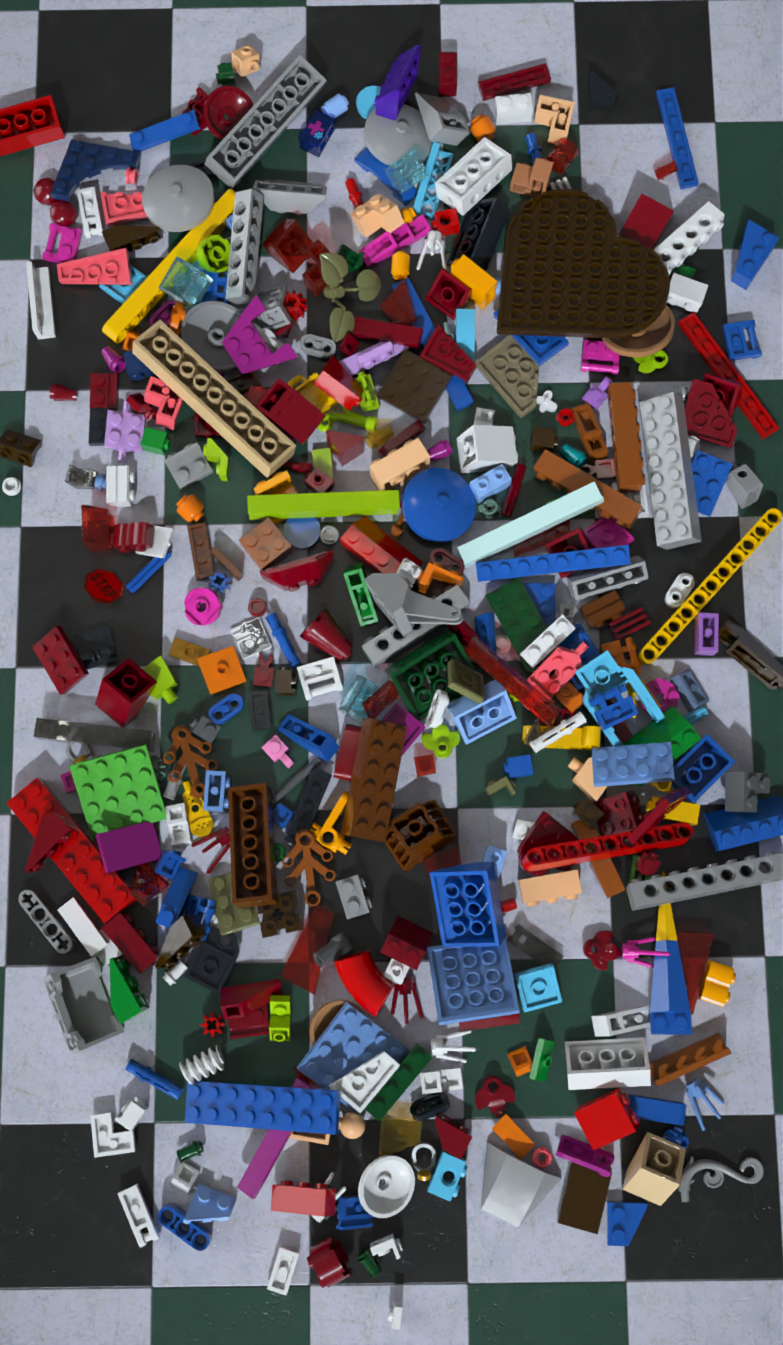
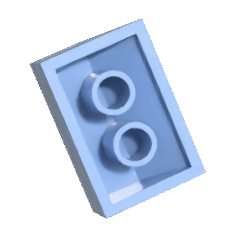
[447,679,517,745]

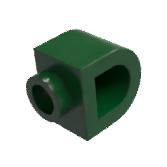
[216,63,236,86]

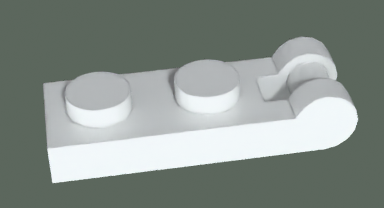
[77,187,104,239]
[118,1183,160,1247]

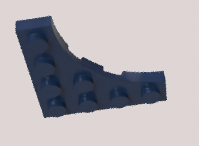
[50,139,141,202]

